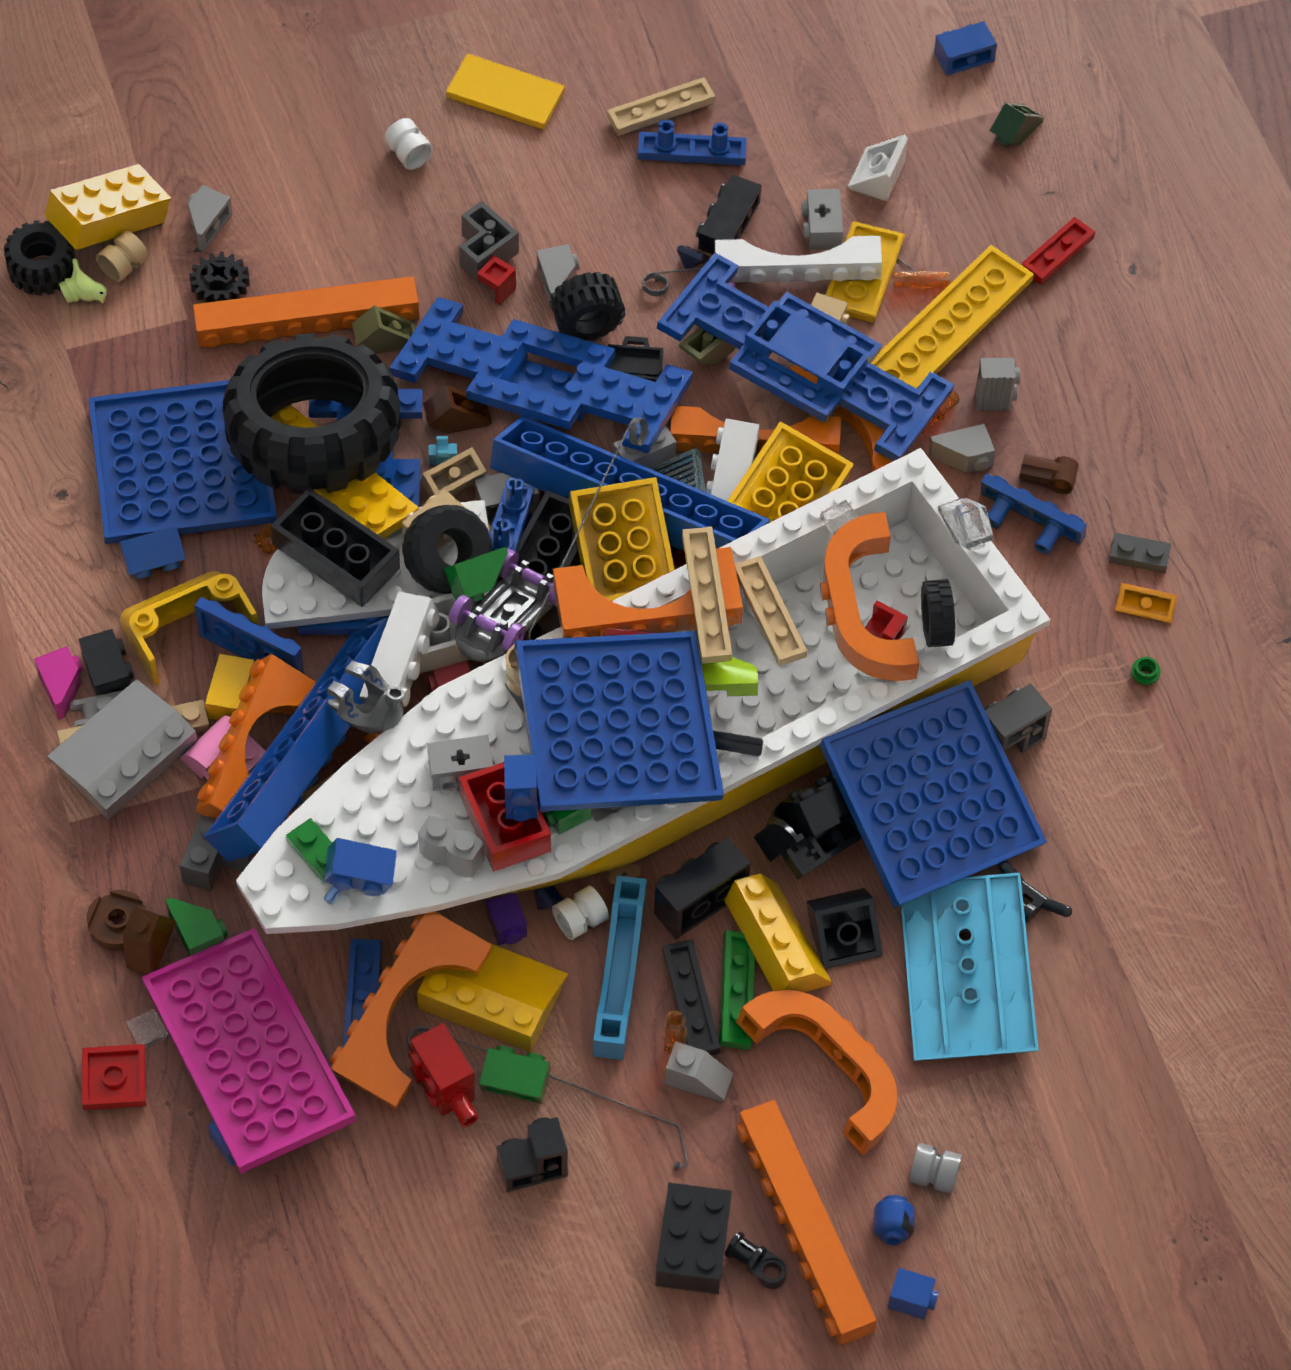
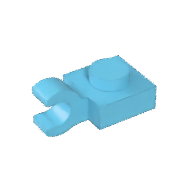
[428,436,457,466]

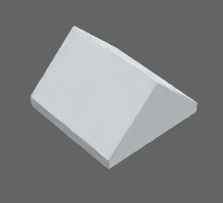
[848,135,908,201]

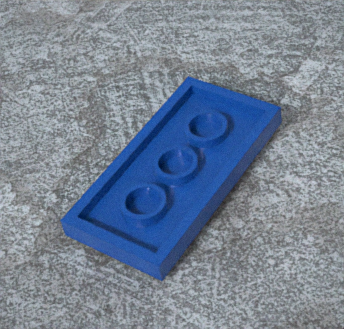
[195,597,304,674]

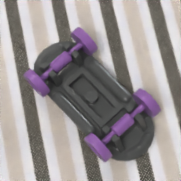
[449,549,557,662]

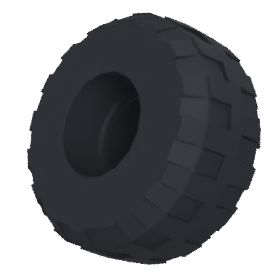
[402,505,493,594]

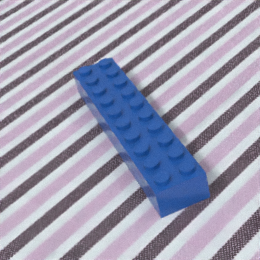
[490,416,770,551]
[204,618,388,862]

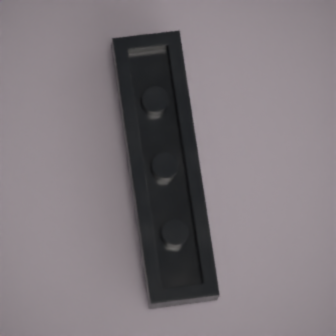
[662,939,721,1055]

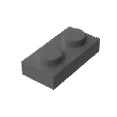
[1109,533,1171,573]

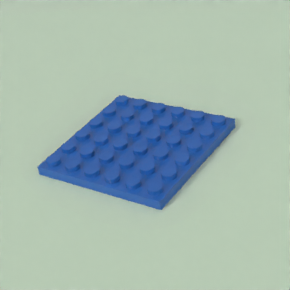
[88,380,277,544]
[514,631,724,812]
[819,680,1047,908]

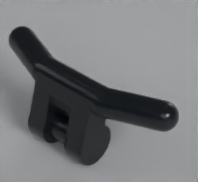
[998,860,1073,923]

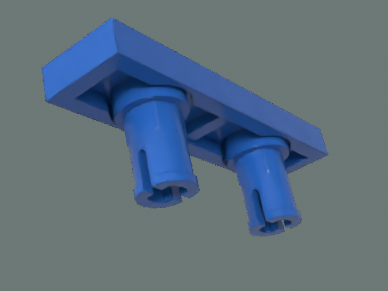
[638,120,747,165]
[980,473,1087,554]
[489,477,535,552]

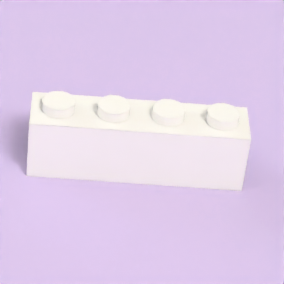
[706,419,759,501]
[359,591,439,707]

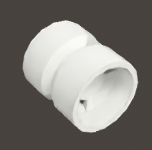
[384,118,434,170]
[552,885,609,940]

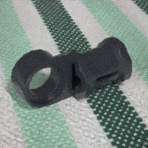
[725,1231,786,1289]

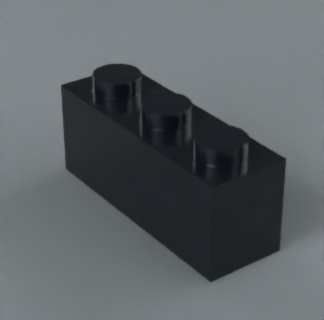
[696,174,762,255]

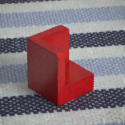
[477,256,516,305]
[865,601,908,640]

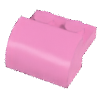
[180,715,266,779]

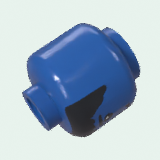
[873,1195,915,1245]

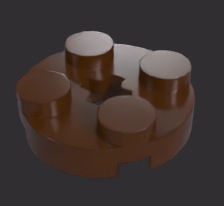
[86,890,146,950]

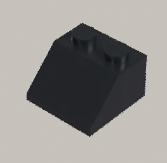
[806,888,883,968]

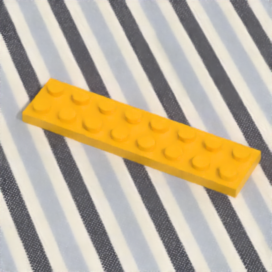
[871,245,1034,389]
[271,405,419,539]

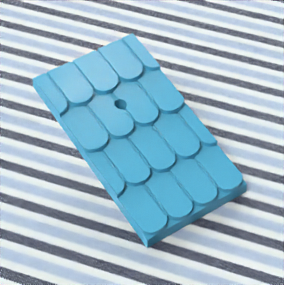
[901,873,1039,1061]

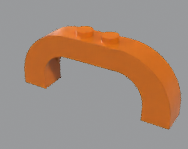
[820,512,919,681]
[736,990,897,1155]

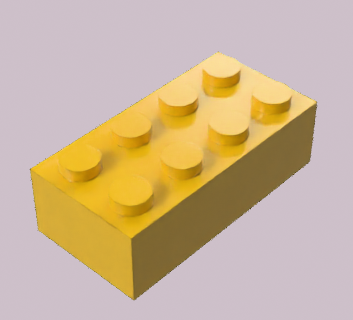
[44,164,171,250]

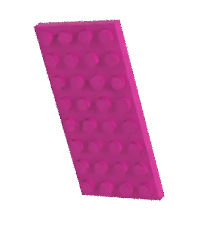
[142,928,357,1174]

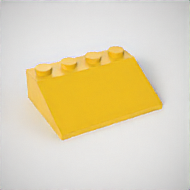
[727,421,854,522]
[569,477,675,601]
[417,943,568,1053]

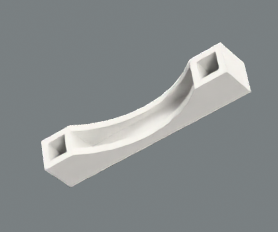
[715,236,882,283]

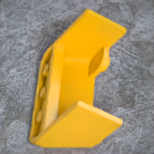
[120,571,258,685]

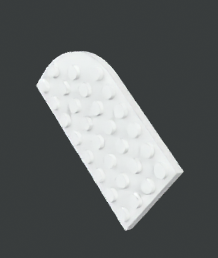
[262,500,497,629]

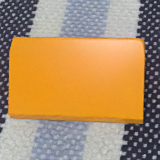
[1115,583,1178,623]

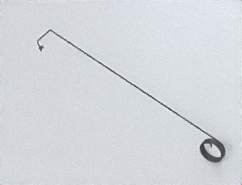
[642,258,914,297]
[528,417,648,640]
[407,1026,689,1169]

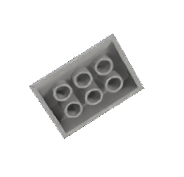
[47,679,197,820]

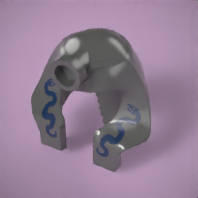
[327,660,405,734]

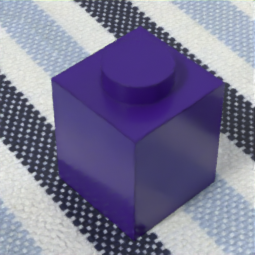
[486,893,527,946]

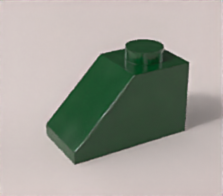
[989,102,1045,146]

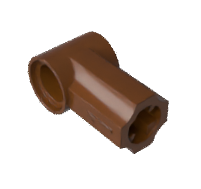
[1019,454,1079,494]

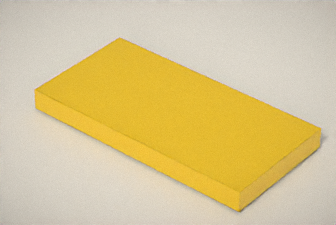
[446,53,565,130]
[826,221,905,323]

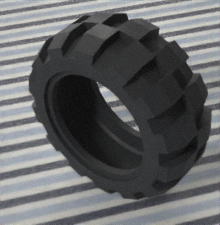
[222,333,401,494]

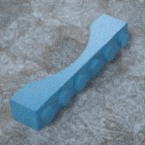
[593,876,647,1060]

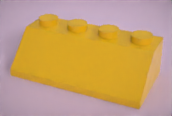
[724,873,832,993]

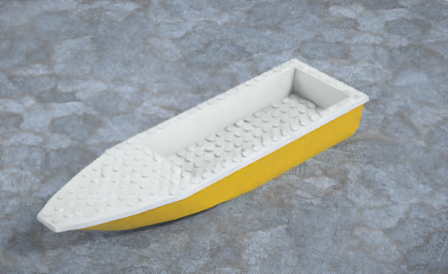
[236,448,1051,934]

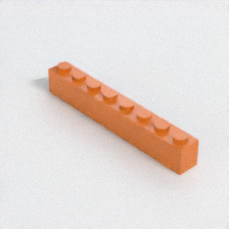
[193,276,420,348]
[736,1099,877,1346]

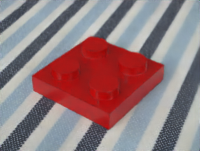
[82,1044,146,1110]

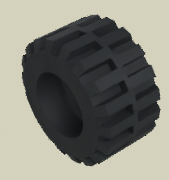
[4,220,76,296]
[550,272,626,340]

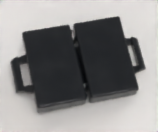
[608,336,663,382]

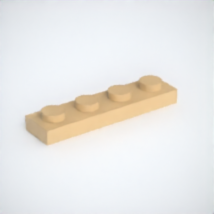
[607,77,715,136]
[735,556,807,666]

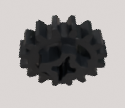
[189,252,250,303]

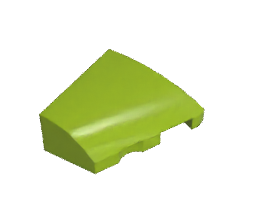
[698,644,759,697]

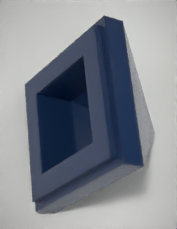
[677,245,710,269]
[534,885,564,910]

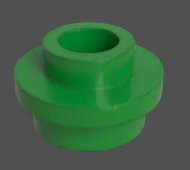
[1131,657,1161,685]

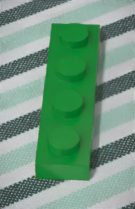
[719,930,755,1050]

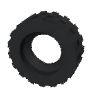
[921,579,955,647]

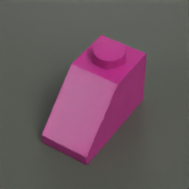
[34,646,83,720]

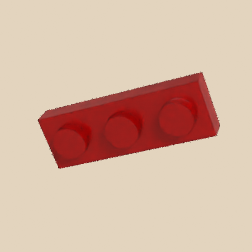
[1021,217,1095,285]

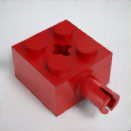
[408,1023,479,1127]

